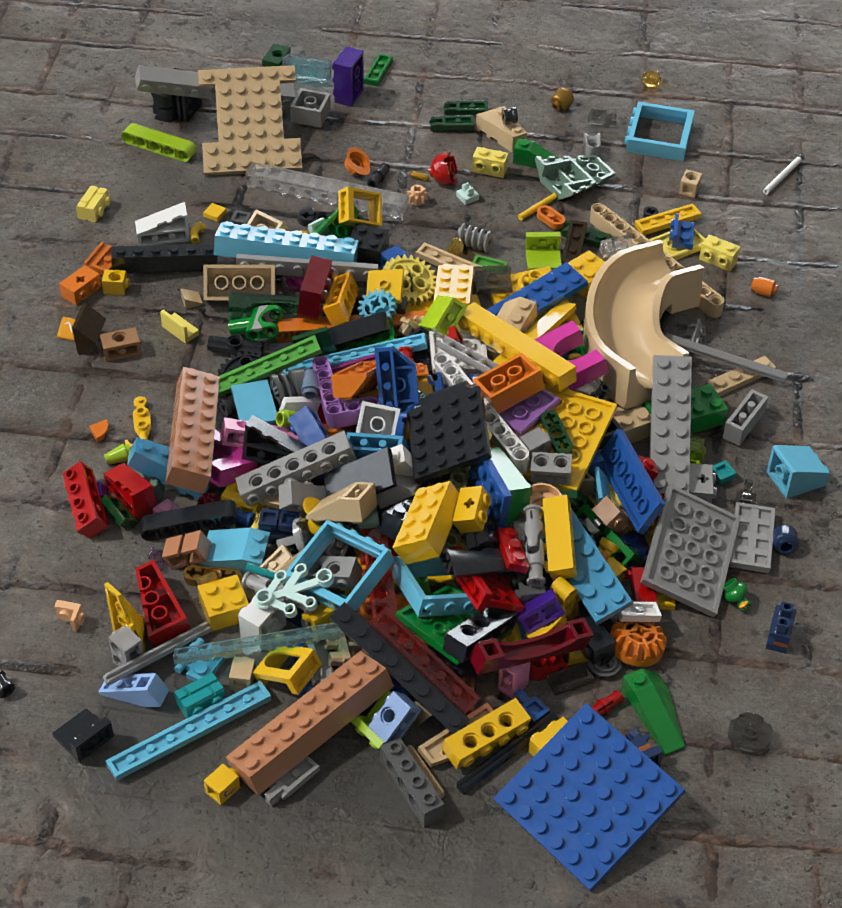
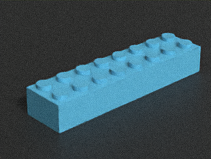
[214,222,358,263]

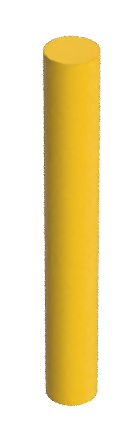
[518,193,558,221]

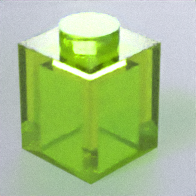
[690,436,707,464]

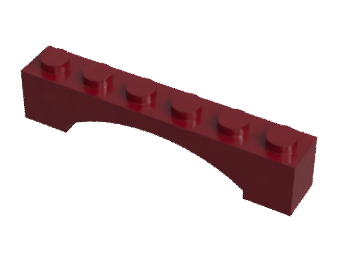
[468,618,594,675]

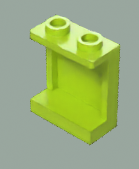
[419,295,467,336]

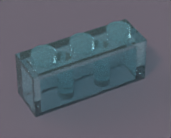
[282,54,332,83]

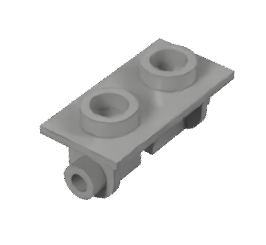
[685,319,706,356]

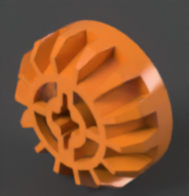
[610,619,667,667]

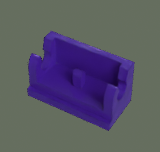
[517,588,566,634]

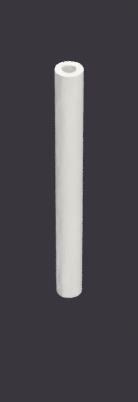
[763,157,802,195]

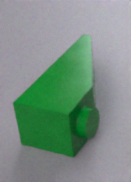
[513,138,560,168]

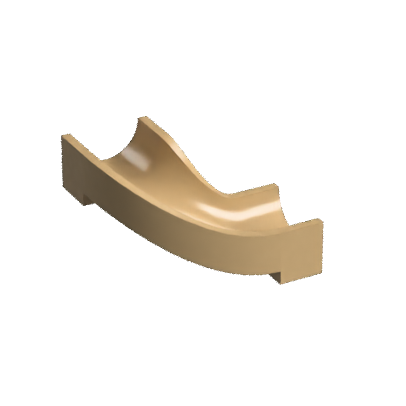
[583,240,704,409]

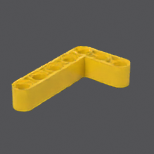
[549,557,628,621]

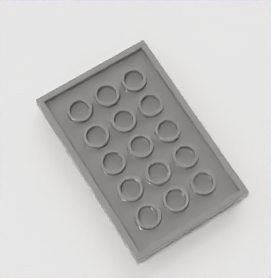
[640,484,741,617]

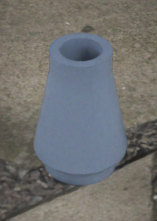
[301,369,320,399]

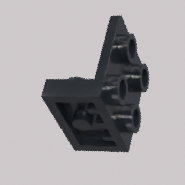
[52,709,114,762]

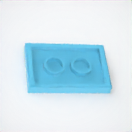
[230,380,277,425]

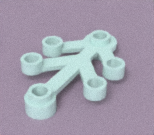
[254,563,334,618]

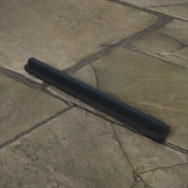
[456,712,558,793]

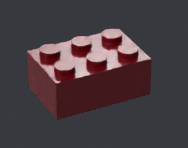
[297,255,334,321]

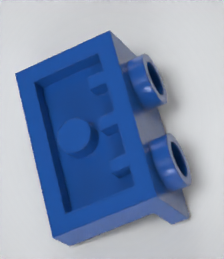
[669,214,695,250]

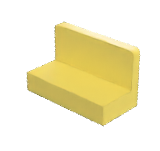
[160,310,199,344]

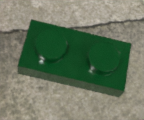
[101,495,138,528]

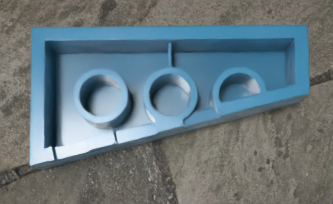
[127,437,209,501]

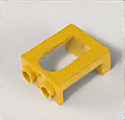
[252,643,322,695]

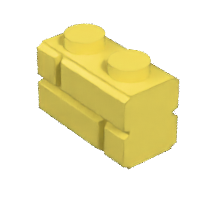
[76,186,111,222]

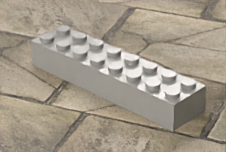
[650,355,692,496]

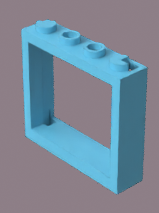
[624,102,695,161]
[282,520,395,612]
[391,556,480,617]

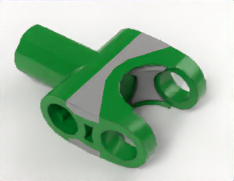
[228,305,284,342]

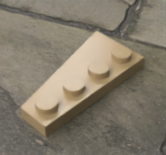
[417,703,514,767]

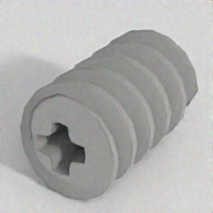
[455,223,493,253]

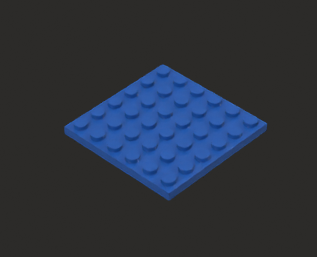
[493,703,686,892]

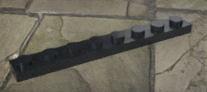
[329,602,470,734]

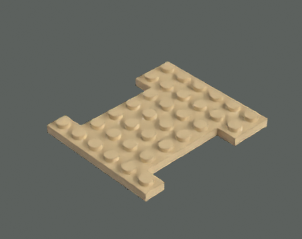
[198,65,302,176]

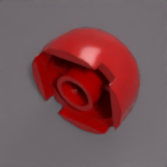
[429,152,458,186]

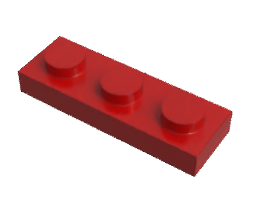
[496,527,529,574]

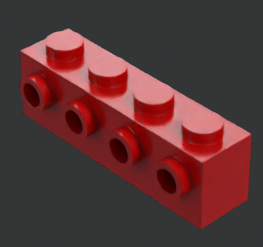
[63,461,109,539]

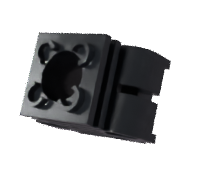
[151,67,202,123]

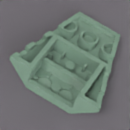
[535,155,615,200]

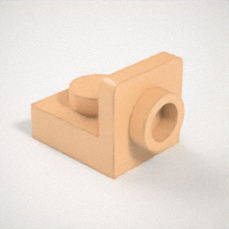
[54,600,85,632]

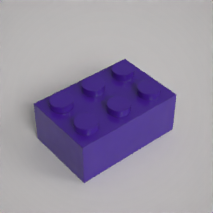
[332,46,364,107]

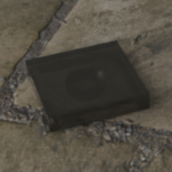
[473,265,512,295]

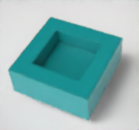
[712,460,737,485]

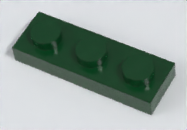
[560,490,588,509]

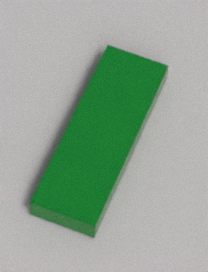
[364,53,393,87]

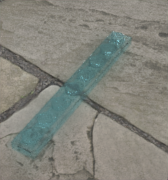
[173,622,344,665]

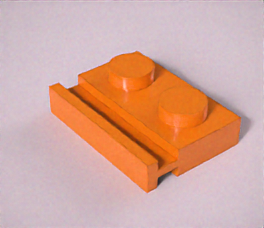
[84,241,112,275]

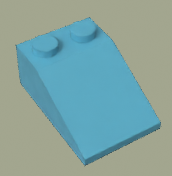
[200,528,270,574]

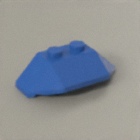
[374,347,419,413]

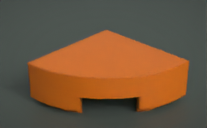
[89,419,109,442]

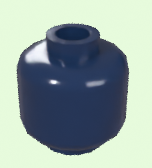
[773,525,799,555]

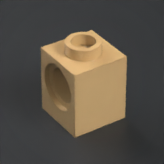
[679,169,702,198]
[229,656,256,691]

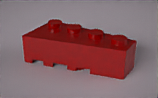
[135,559,191,649]

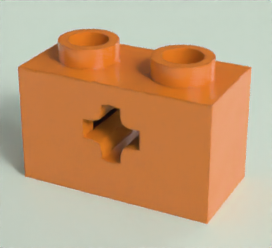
[59,265,101,305]

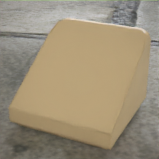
[181,289,203,309]

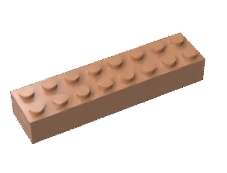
[165,366,220,493]
[226,651,394,795]

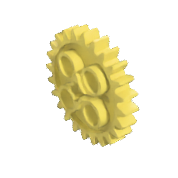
[382,254,437,306]

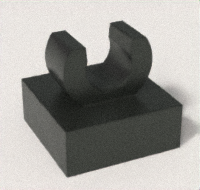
[581,517,606,544]

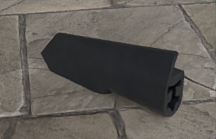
[440,548,526,578]

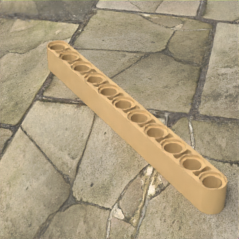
[590,203,725,318]

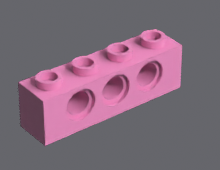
[220,418,300,448]

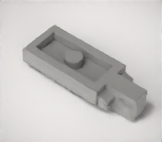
[264,756,320,806]

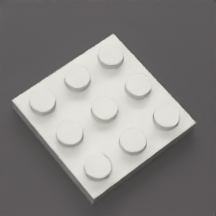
[429,331,488,374]

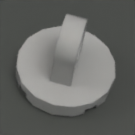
[276,517,313,552]

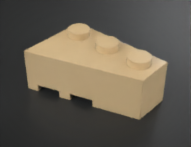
[476,106,527,152]

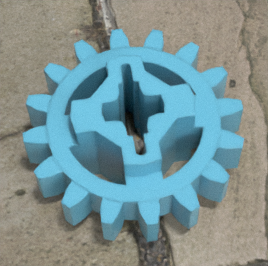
[358,289,398,321]

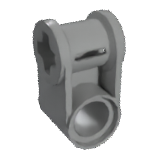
[583,133,601,157]

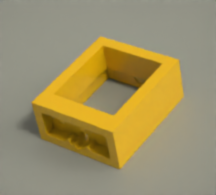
[338,187,383,228]

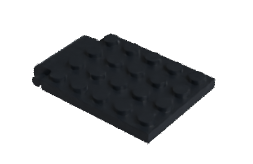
[408,380,492,484]

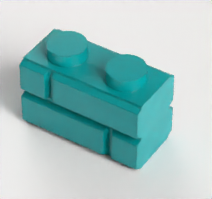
[174,672,225,719]

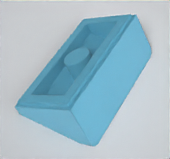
[593,467,611,505]

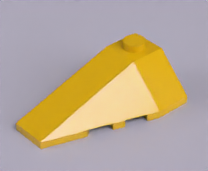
[104,582,147,653]

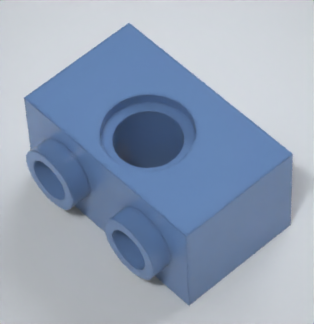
[368,691,421,743]

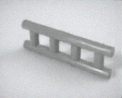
[435,335,499,373]

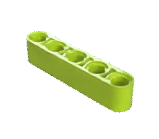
[121,123,197,162]

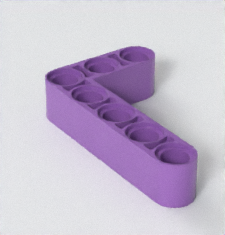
[312,356,379,429]

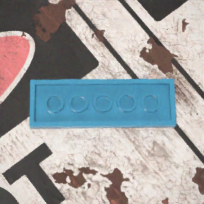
[542,509,633,625]

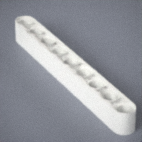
[433,352,531,473]

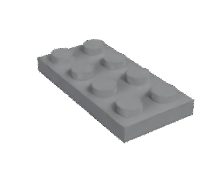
[729,502,775,573]

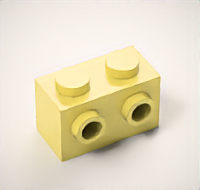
[472,147,509,178]
[699,235,740,272]

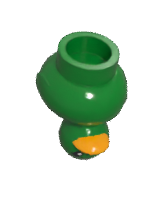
[723,578,752,612]

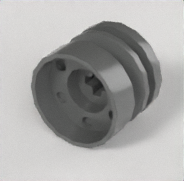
[269,367,305,411]

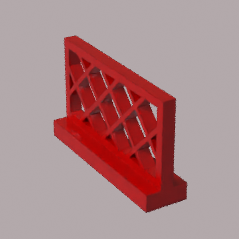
[453,546,525,613]

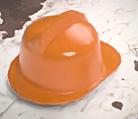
[344,147,370,176]

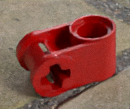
[529,654,570,681]

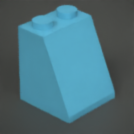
[767,445,830,499]

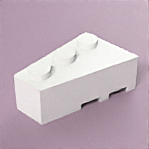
[135,202,190,246]

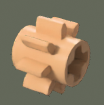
[407,185,428,206]

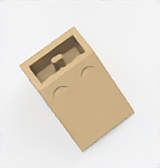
[305,482,378,524]

